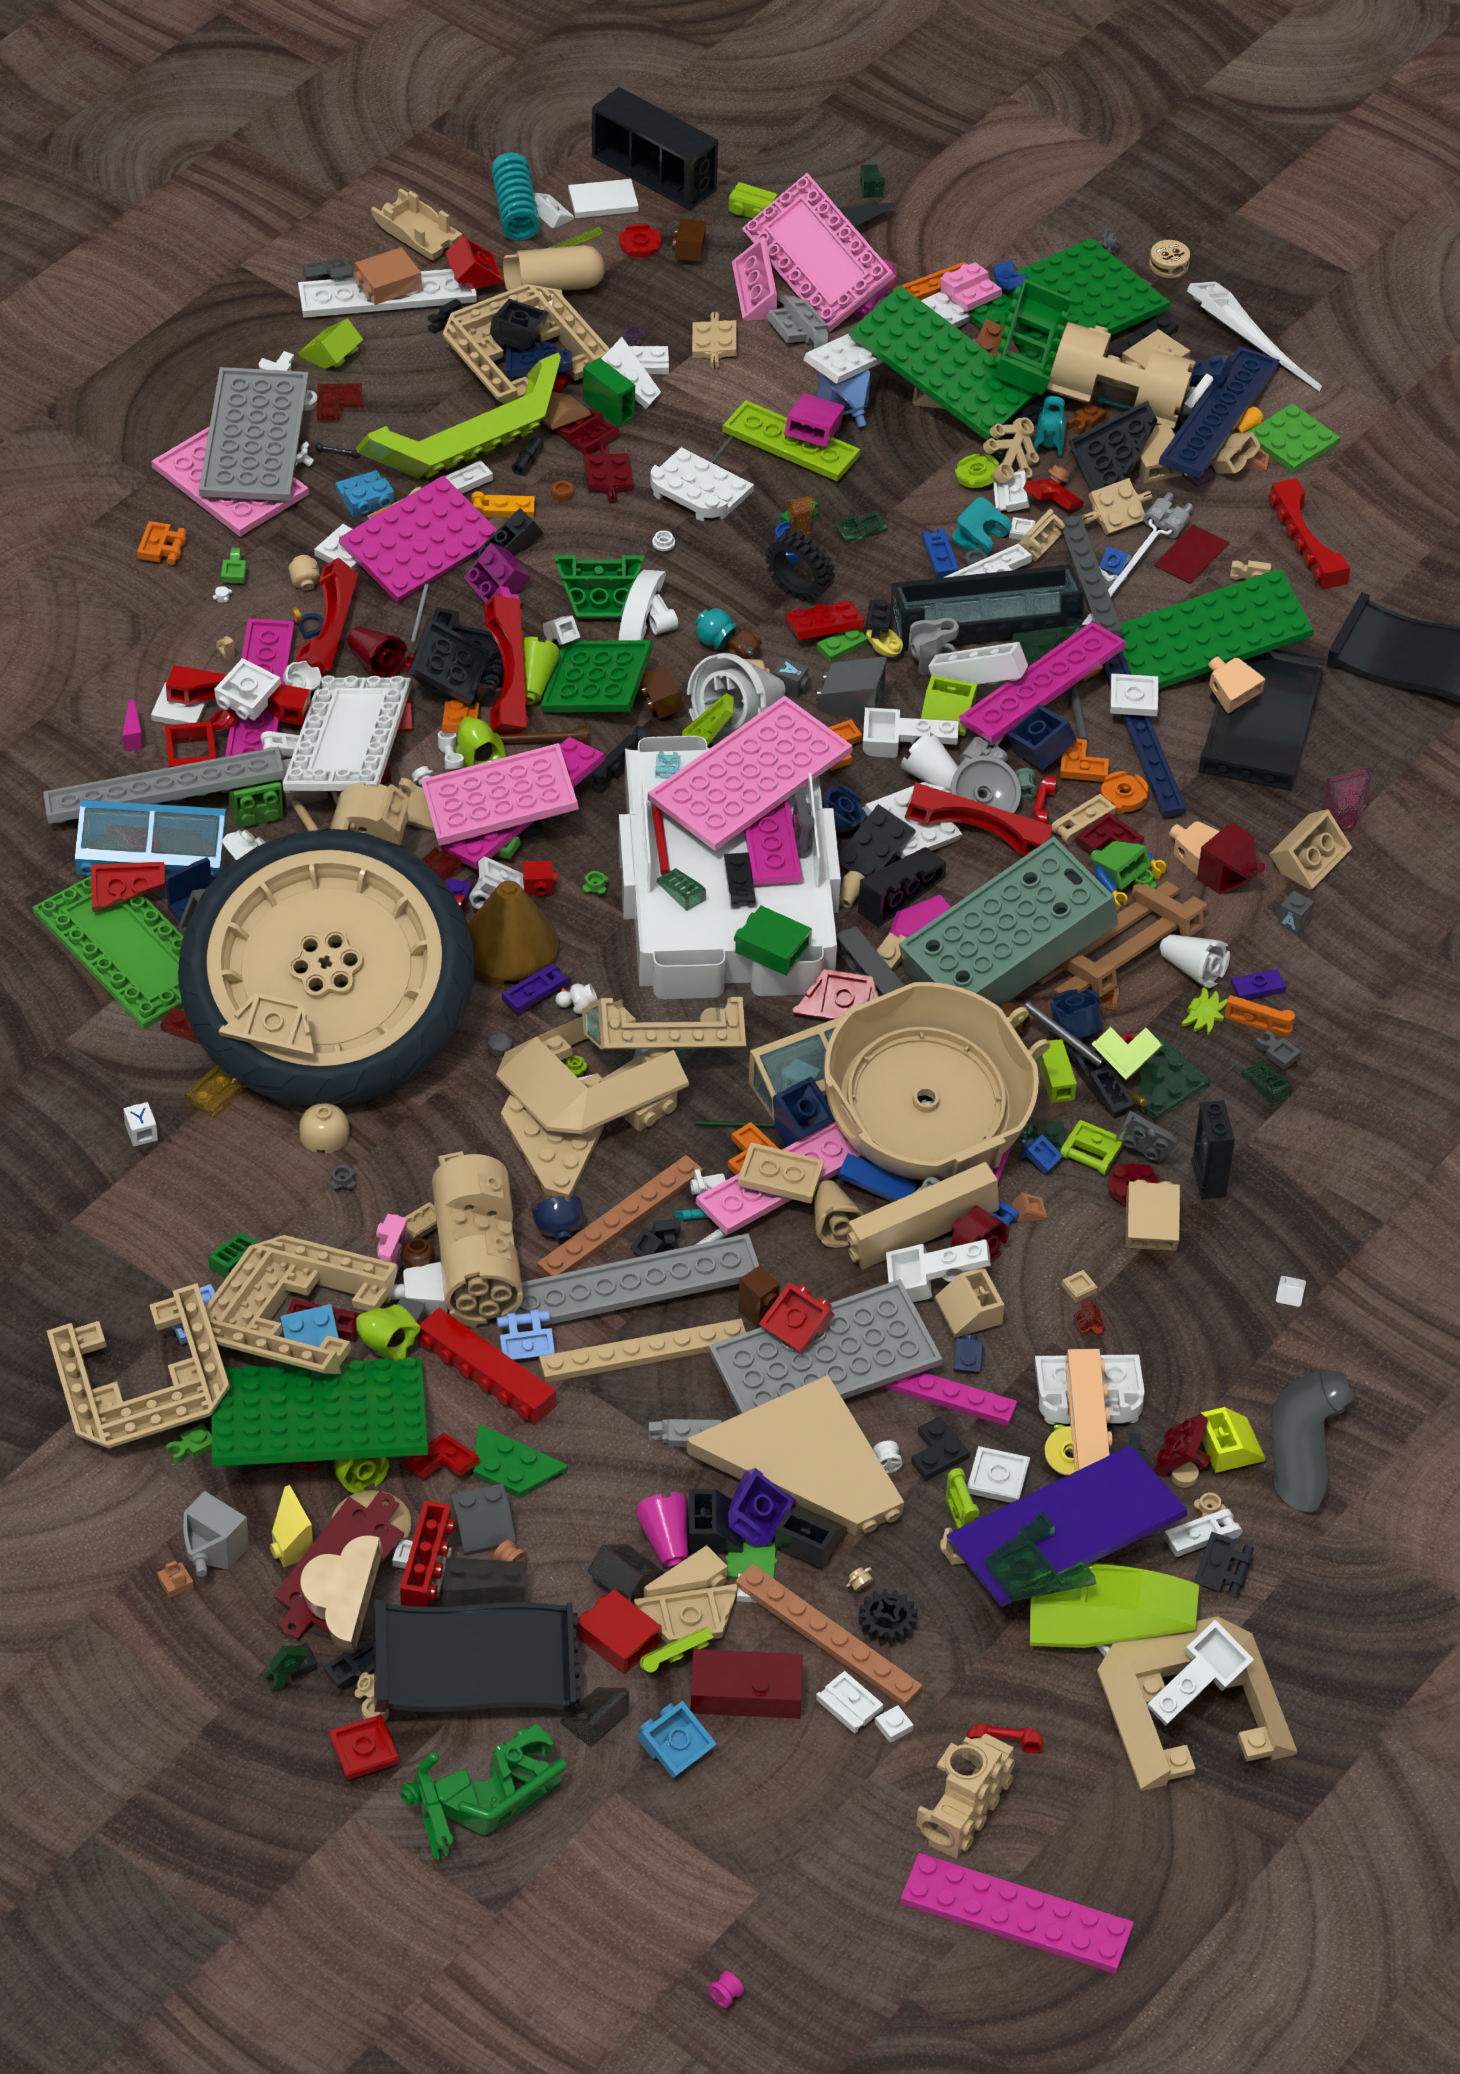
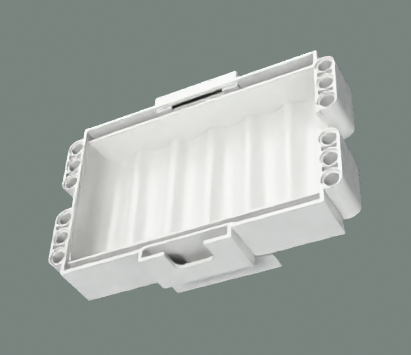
[619,736,841,999]

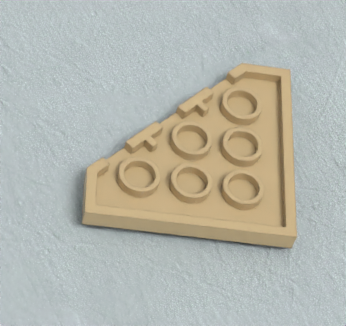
[501,1095,604,1201]

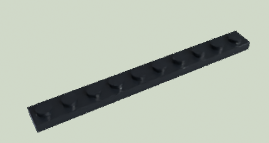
[1012,314,1179,426]

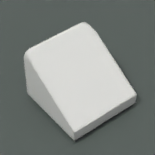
[1276,1276,1306,1307]

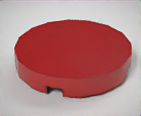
[619,224,662,258]

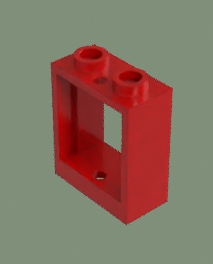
[164,721,216,768]

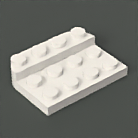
[650,447,754,521]
[1035,1355,1144,1424]

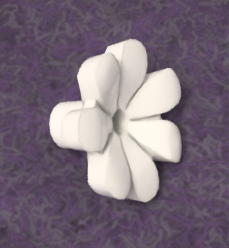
[295,441,314,467]

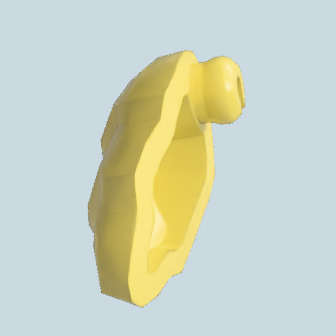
[866,629,903,657]

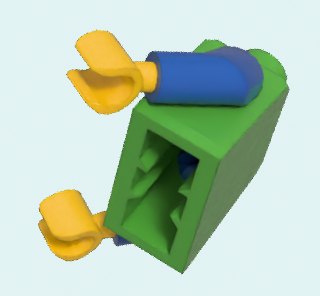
[1090,841,1166,911]

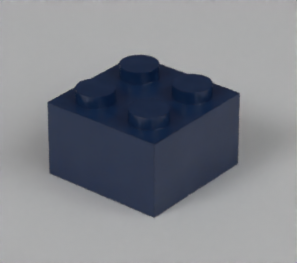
[1006,704,1077,770]

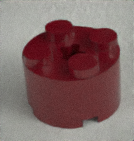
[951,1205,1009,1263]

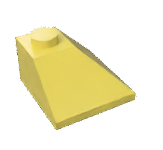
[270,1485,313,1567]

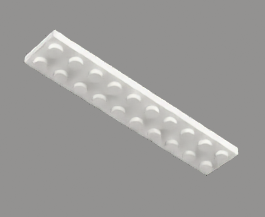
[804,292,970,384]

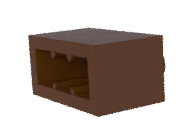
[672,219,706,261]
[640,664,685,719]
[738,1266,780,1328]

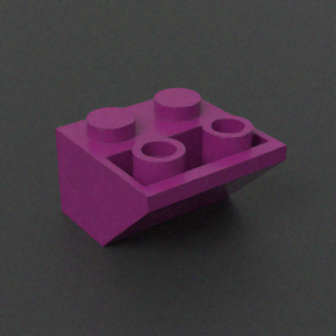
[463,543,531,603]

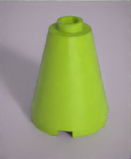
[522,637,560,704]

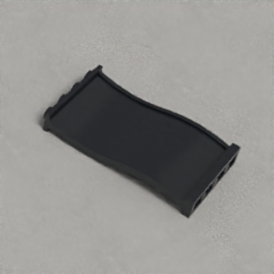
[1326,592,1460,703]
[1199,649,1325,791]
[373,1600,581,1714]

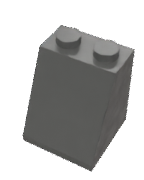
[816,657,887,720]

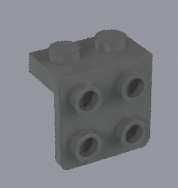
[1116,1111,1178,1162]

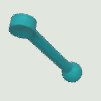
[1097,396,1134,410]

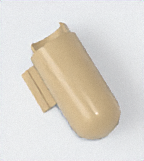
[503,245,605,295]

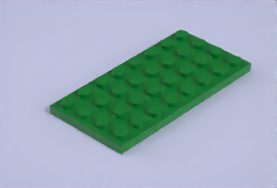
[849,285,1037,440]
[1120,568,1314,689]

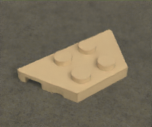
[219,992,314,1058]
[634,1584,737,1644]

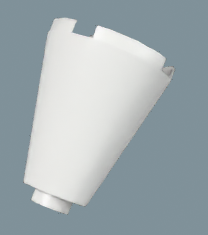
[900,732,959,789]
[1160,934,1230,988]

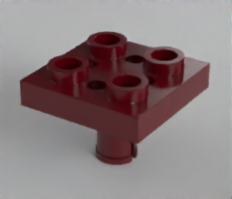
[1154,1413,1211,1477]

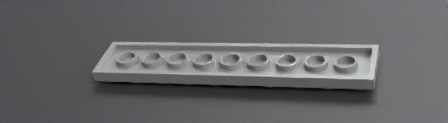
[43,747,285,824]
[514,1233,759,1331]

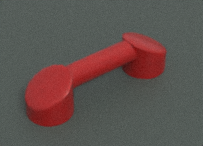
[1032,776,1058,824]
[966,1724,1044,1754]

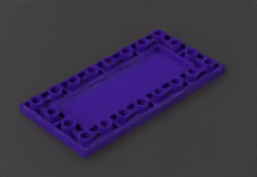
[946,1445,1188,1607]

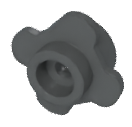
[330,1165,355,1190]

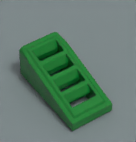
[208,1232,259,1278]

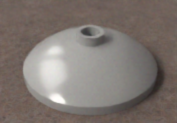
[950,756,1021,813]

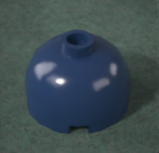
[821,785,866,833]
[531,1196,584,1241]

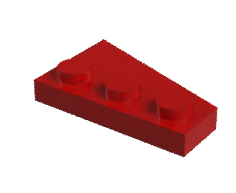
[91,861,165,912]

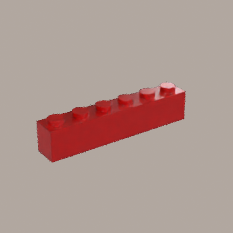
[418,1307,556,1425]

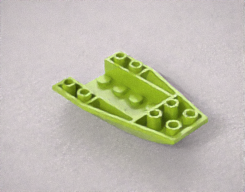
[1030,1561,1199,1648]

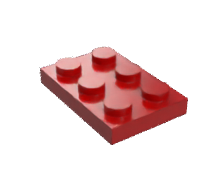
[785,600,865,640]

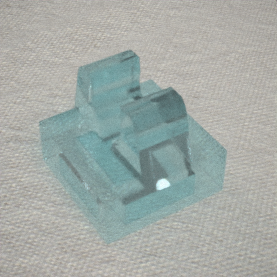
[655,751,681,779]

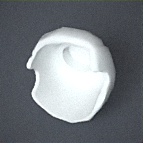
[283,661,322,693]

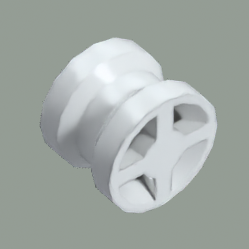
[873,1441,903,1473]

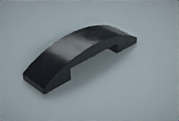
[323,1641,374,1688]

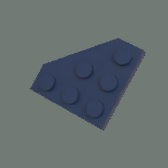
[506,341,573,379]

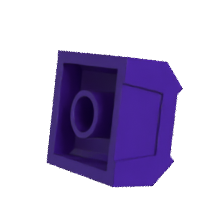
[728,1468,796,1546]

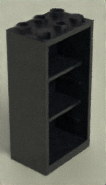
[591,87,718,211]

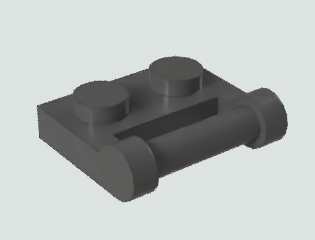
[792,793,814,859]

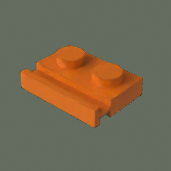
[442,700,479,733]

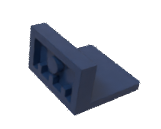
[165,857,212,923]

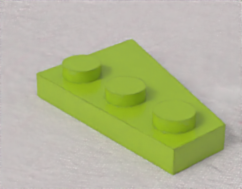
[682,693,734,746]

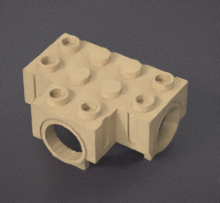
[916,1733,1015,1859]

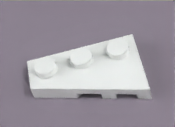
[601,337,661,409]

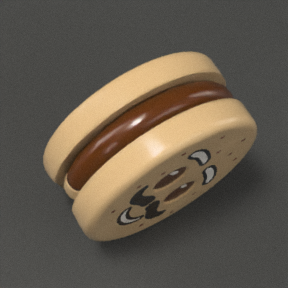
[1149,240,1190,279]

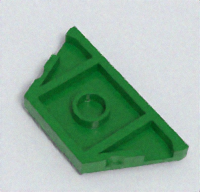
[474,1424,568,1499]

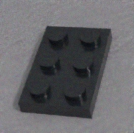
[838,804,916,877]

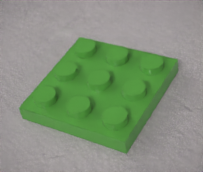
[1246,403,1340,474]

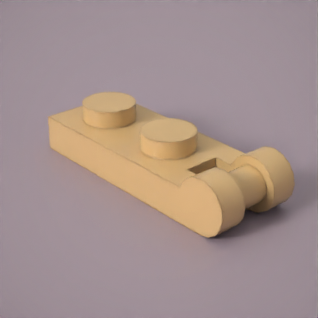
[1051,794,1116,845]

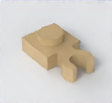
[1230,560,1271,580]

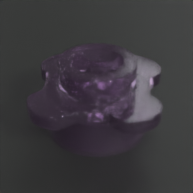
[623,326,645,346]

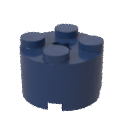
[1050,989,1103,1041]

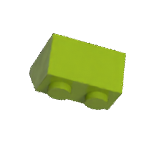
[297,318,363,369]

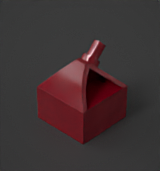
[1197,822,1265,894]

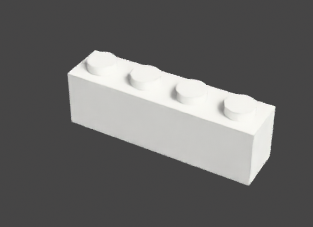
[928,642,1028,685]

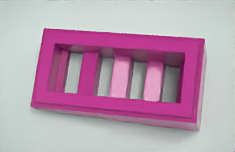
[122,699,143,751]

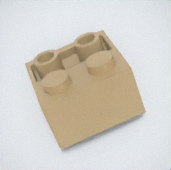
[935,1267,1004,1338]

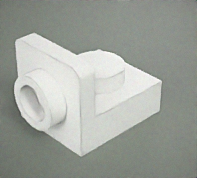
[690,1169,726,1196]

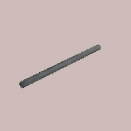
[709,435,734,463]

